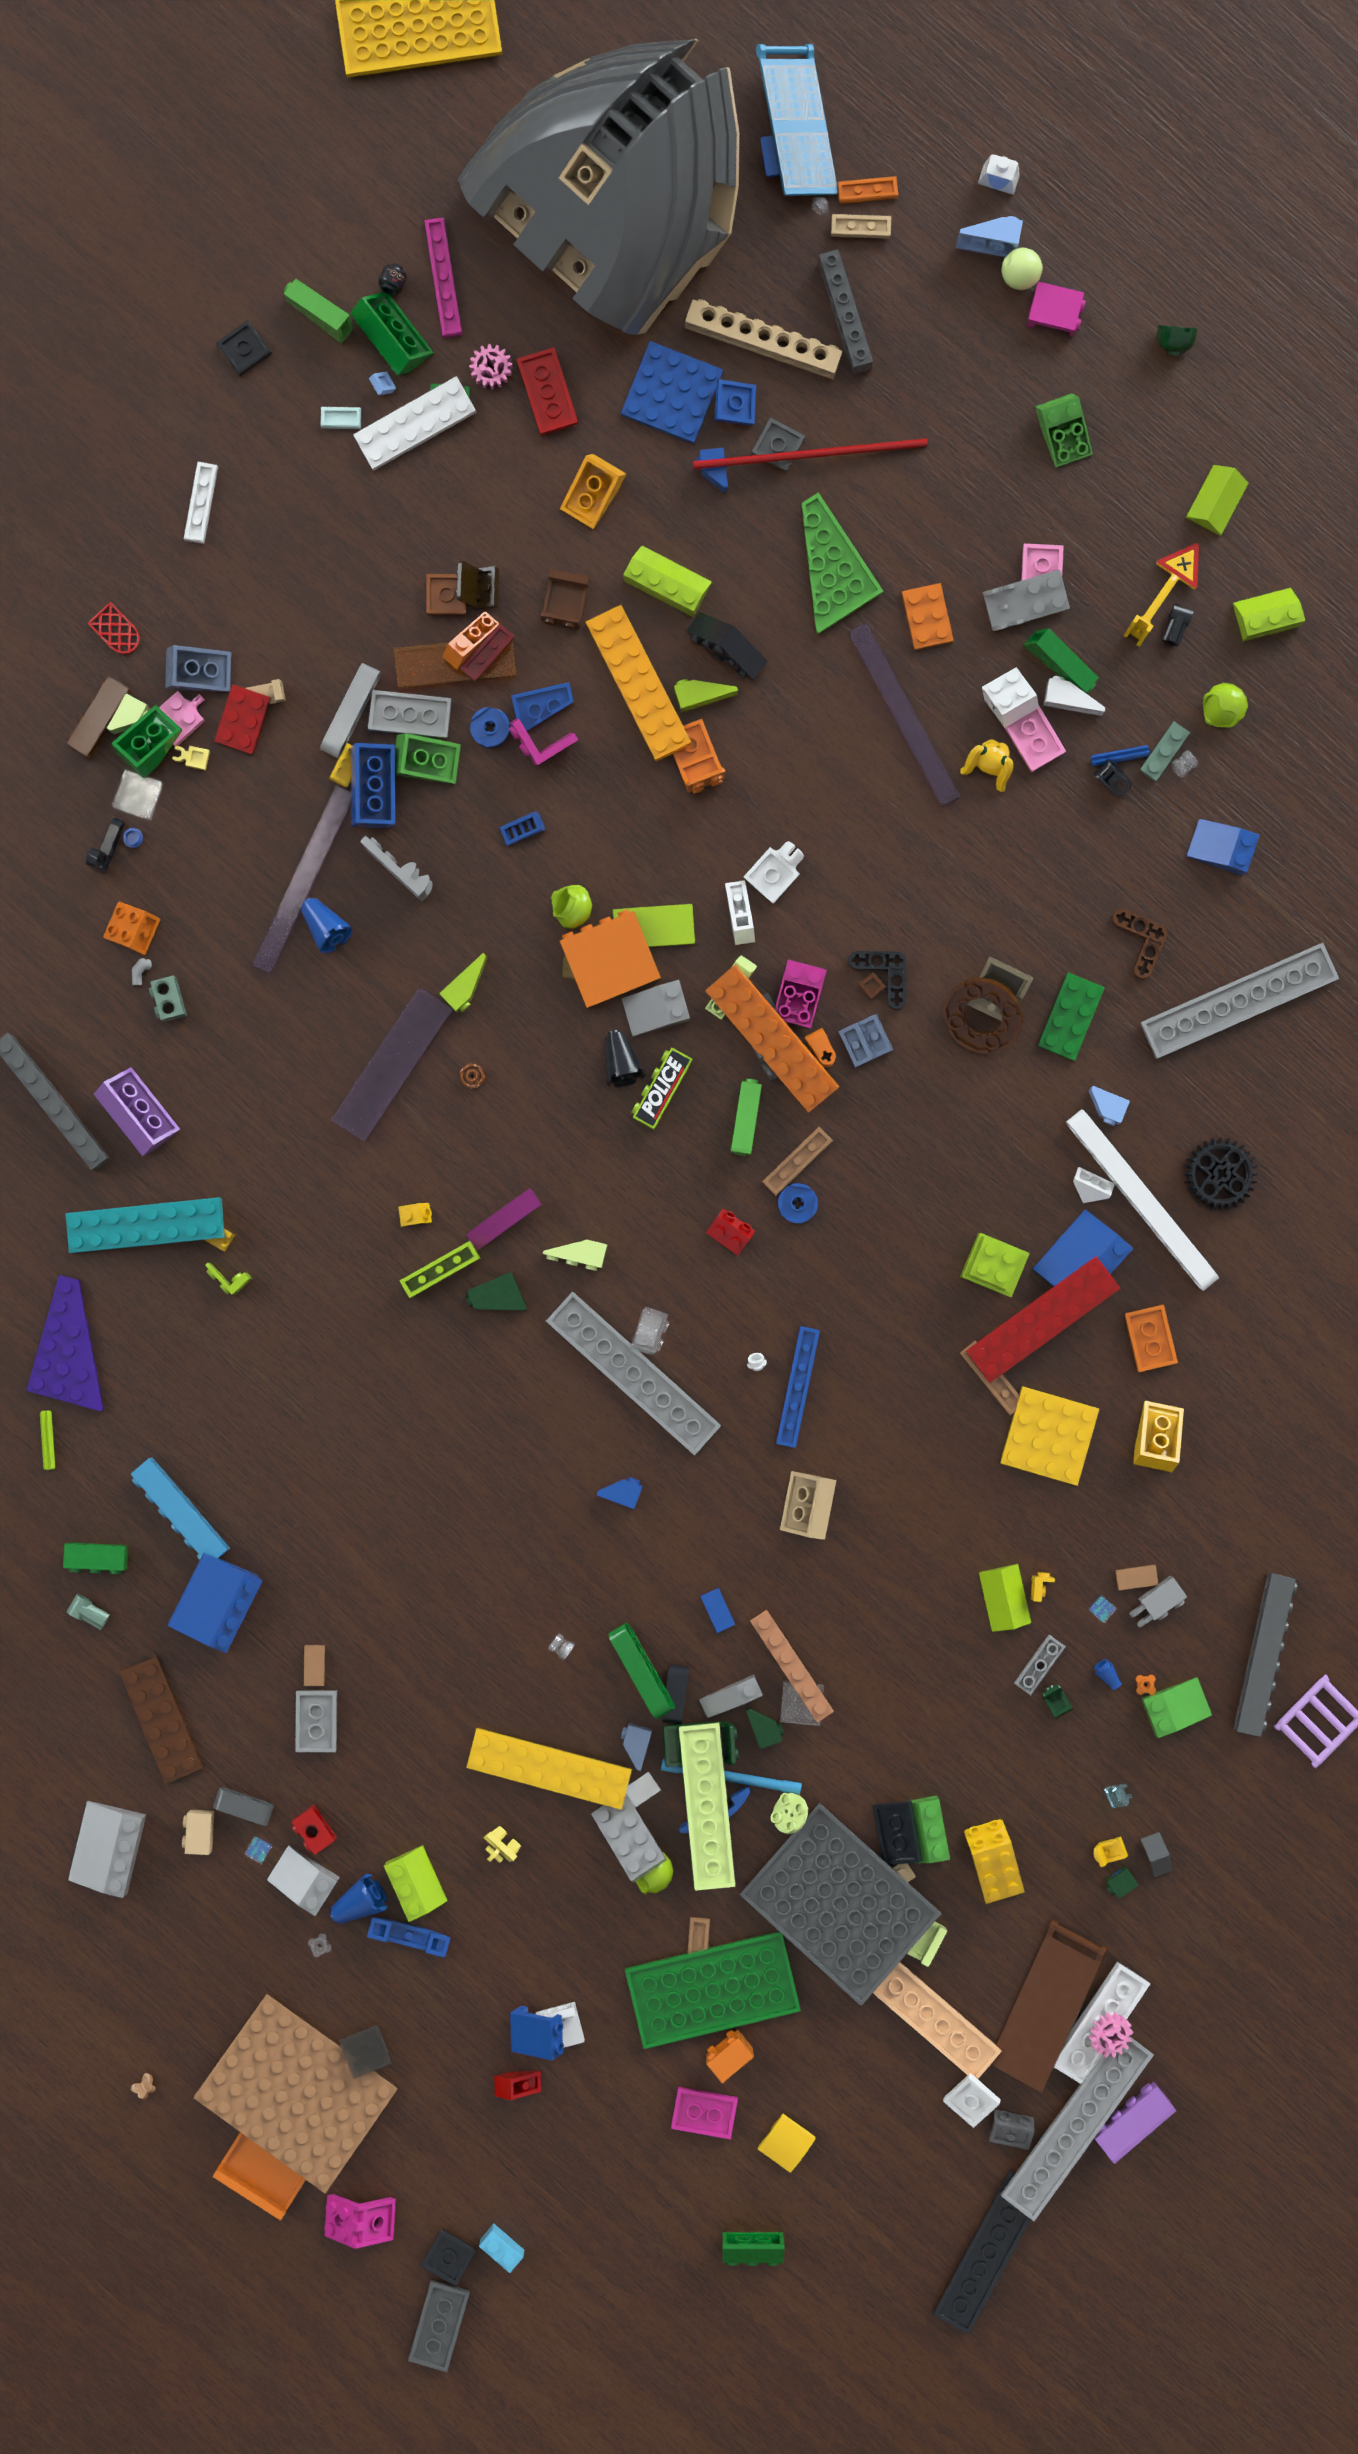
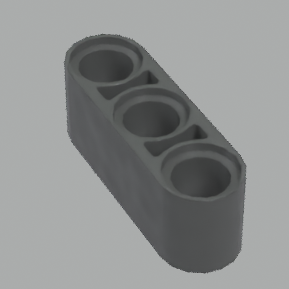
[213,1787,274,1826]

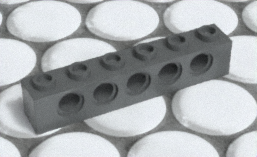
[818,249,873,375]

